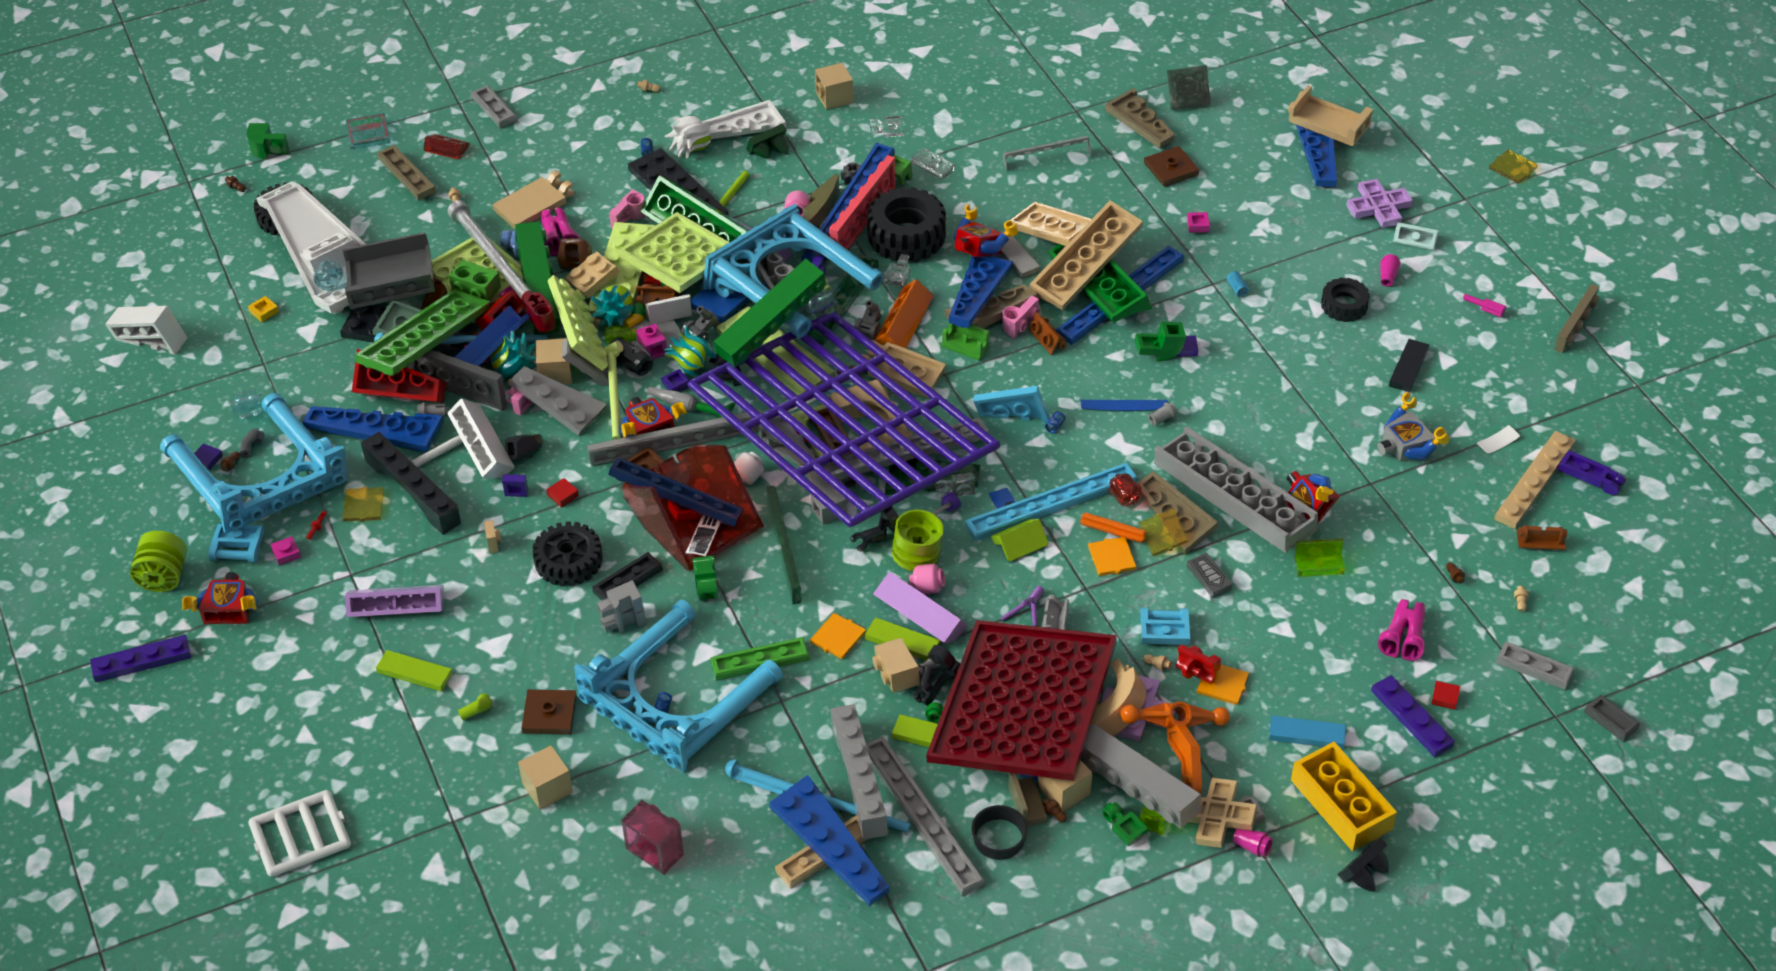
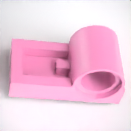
[609,189,645,229]
[1002,296,1040,338]

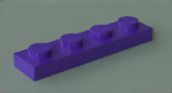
[90,634,191,683]
[1371,675,1455,758]

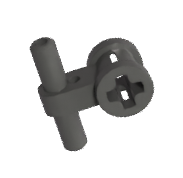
[854,300,882,340]
[681,306,722,342]

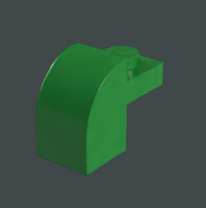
[247,123,289,159]
[1134,322,1187,362]

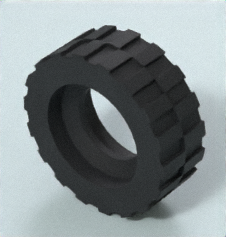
[1321,277,1370,322]

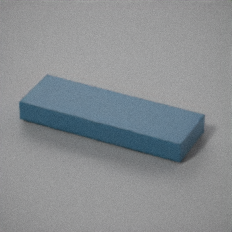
[1269,715,1346,749]

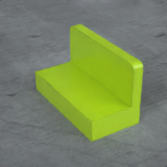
[991,519,1048,561]

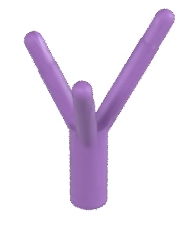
[1001,586,1044,626]

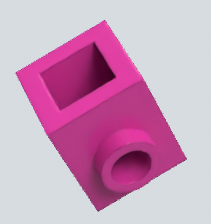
[636,323,667,360]

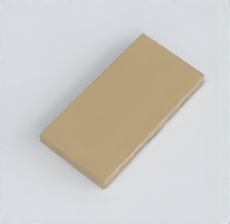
[1011,202,1091,246]

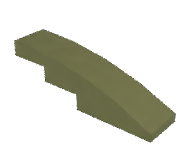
[803,174,839,228]

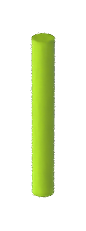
[719,171,750,207]

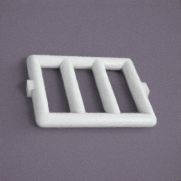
[248,790,351,877]

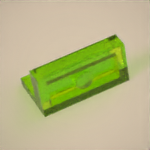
[1294,538,1345,577]

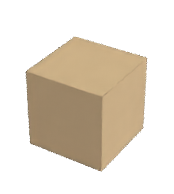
[815,63,854,110]
[536,338,572,385]
[518,745,573,809]
[1038,760,1092,812]

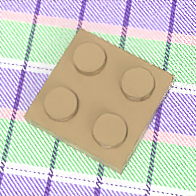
[565,251,619,299]

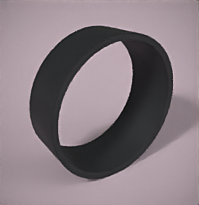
[971,805,1028,860]

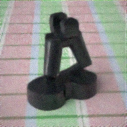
[850,506,899,552]
[914,645,960,706]

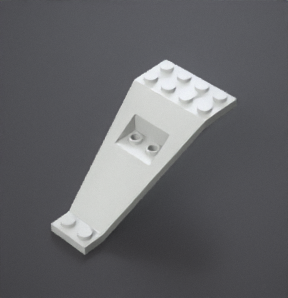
[256,181,366,314]

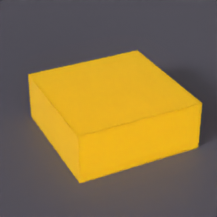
[248,296,279,322]

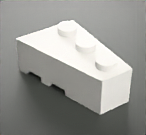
[105,306,188,355]

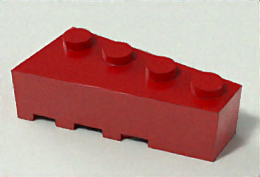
[351,349,447,404]

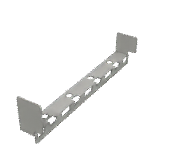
[1003,136,1091,171]

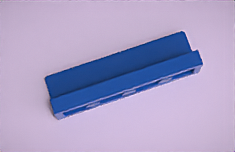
[454,306,530,366]

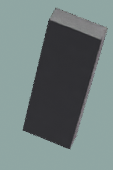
[1389,339,1430,392]
[592,552,663,600]

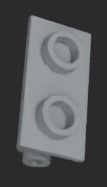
[1042,595,1069,630]

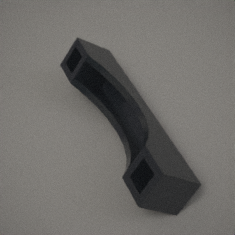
[361,432,461,535]

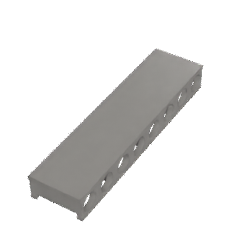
[1154,426,1318,553]

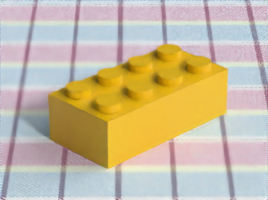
[1291,742,1397,852]

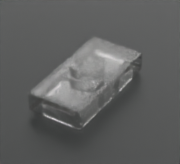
[912,148,955,180]

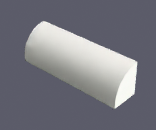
[447,398,515,479]

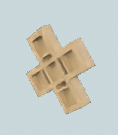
[1189,778,1257,848]

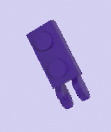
[1558,451,1626,495]

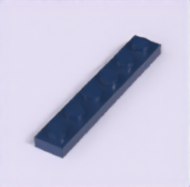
[608,457,744,527]

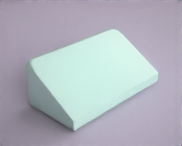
[1393,222,1439,251]

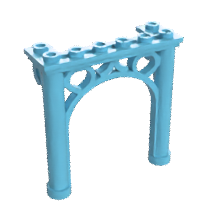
[703,204,884,338]
[160,393,348,534]
[574,599,783,773]

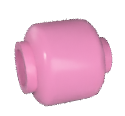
[784,190,811,218]
[909,564,945,595]

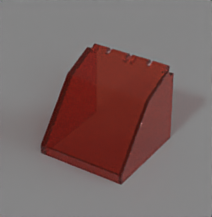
[621,445,764,571]

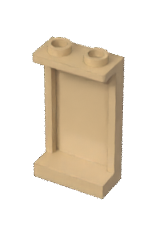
[1288,85,1373,146]

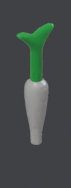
[647,386,735,418]

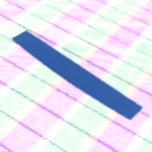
[1081,400,1168,411]

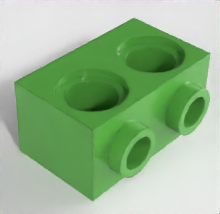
[449,260,501,301]

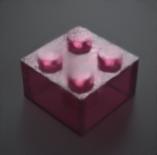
[621,800,684,875]

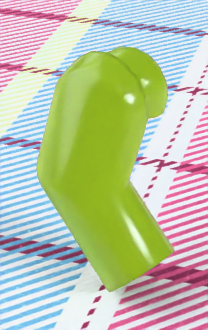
[458,693,492,721]

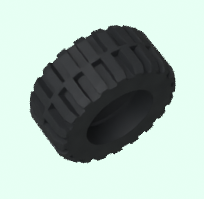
[867,187,946,263]

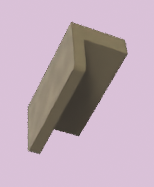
[1008,773,1047,827]

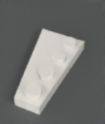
[702,100,786,140]

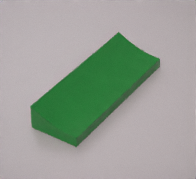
[640,175,750,242]
[1048,244,1152,323]

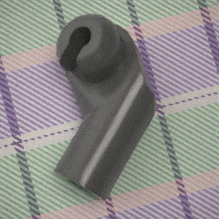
[240,428,265,458]

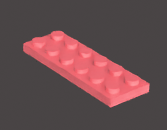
[829,155,895,250]

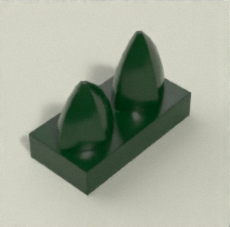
[746,123,789,159]

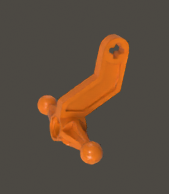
[1120,701,1230,794]

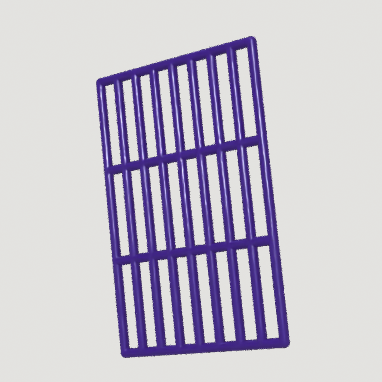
[688,311,1000,527]

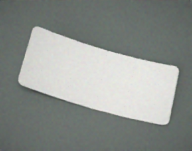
[1477,425,1520,454]

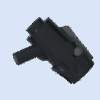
[607,337,653,376]

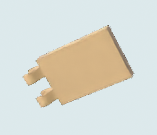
[492,170,575,229]
[861,340,946,398]

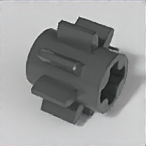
[840,162,861,186]

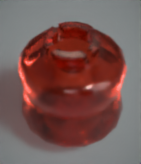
[1108,473,1142,506]

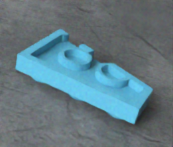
[973,386,1050,422]

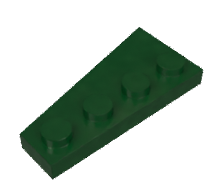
[885,458,980,495]

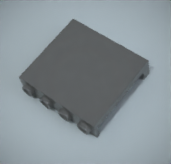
[342,232,435,309]

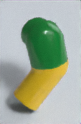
[624,302,646,330]

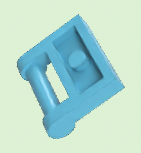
[208,524,265,563]
[1140,608,1190,645]

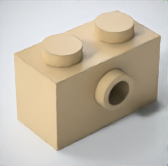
[872,638,920,693]

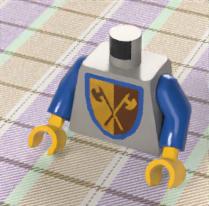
[1377,392,1450,461]

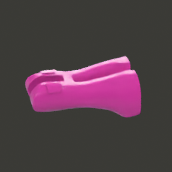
[541,207,580,256]
[1378,599,1425,661]

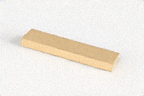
[775,815,867,889]

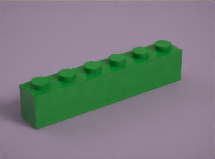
[515,221,562,335]
[713,259,826,368]

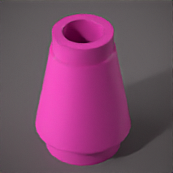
[1380,254,1401,287]
[1233,829,1273,857]

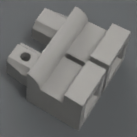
[597,580,647,634]

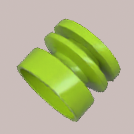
[891,509,944,571]
[129,531,188,592]

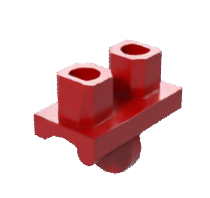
[1176,644,1221,684]

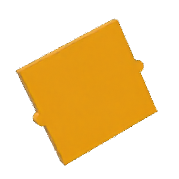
[1088,537,1136,576]
[810,613,866,659]
[1196,665,1249,705]

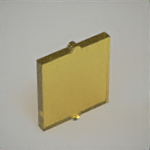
[1489,149,1538,184]
[342,486,384,522]
[1139,508,1188,556]

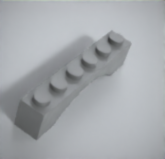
[759,415,848,525]
[830,704,888,840]

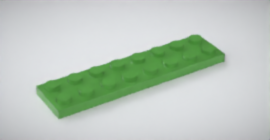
[355,289,490,376]

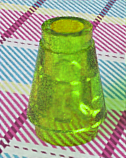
[605,325,637,344]

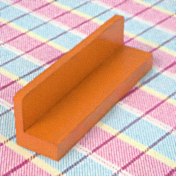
[874,279,933,349]

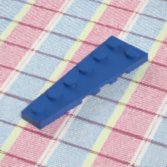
[1291,101,1337,187]
[949,255,1013,328]
[303,406,444,452]
[769,775,889,906]

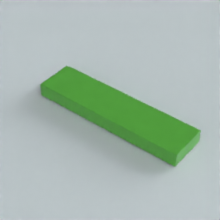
[710,637,809,681]

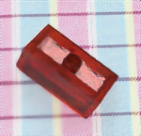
[424,134,470,159]

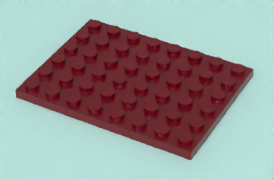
[926,620,1117,781]

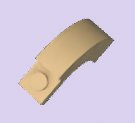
[1093,658,1146,736]

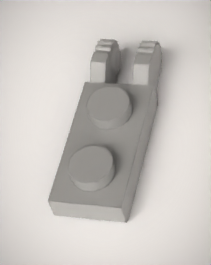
[562,338,609,386]

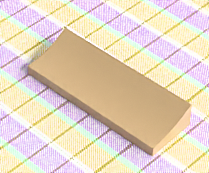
[1030,200,1143,310]

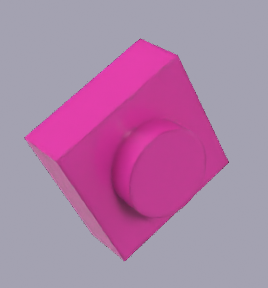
[1187,212,1210,233]
[270,536,301,566]

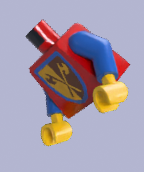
[954,204,1018,257]
[620,397,687,438]
[1286,471,1340,524]
[182,572,258,624]

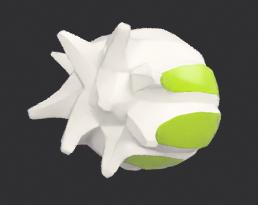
[665,116,711,158]

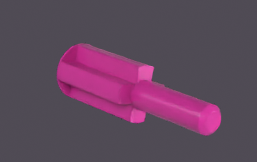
[1463,294,1506,318]

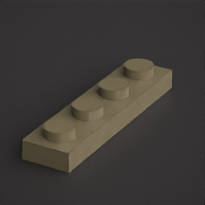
[377,145,436,201]
[1555,284,1600,353]

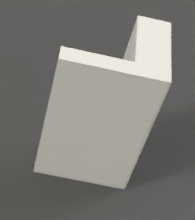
[645,294,692,324]

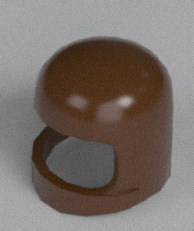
[558,238,592,270]

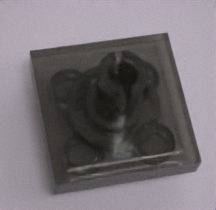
[1167,65,1211,110]

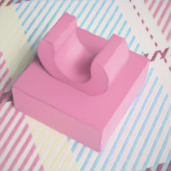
[507,387,534,416]

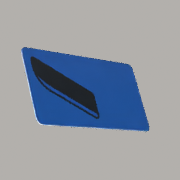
[988,488,1015,509]

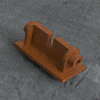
[636,284,681,306]
[1028,312,1067,355]
[1516,525,1567,550]

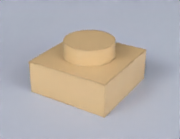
[484,520,502,554]

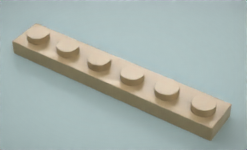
[1494,431,1576,529]

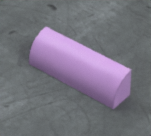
[873,571,968,644]
[345,585,444,617]

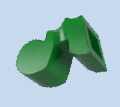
[693,556,718,600]

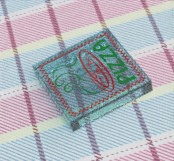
[346,113,391,150]

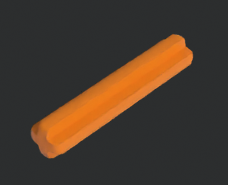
[1080,513,1147,543]

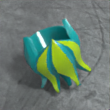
[591,285,633,327]
[665,326,717,377]
[490,331,536,381]

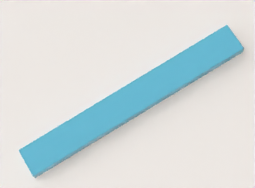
[965,462,1138,541]

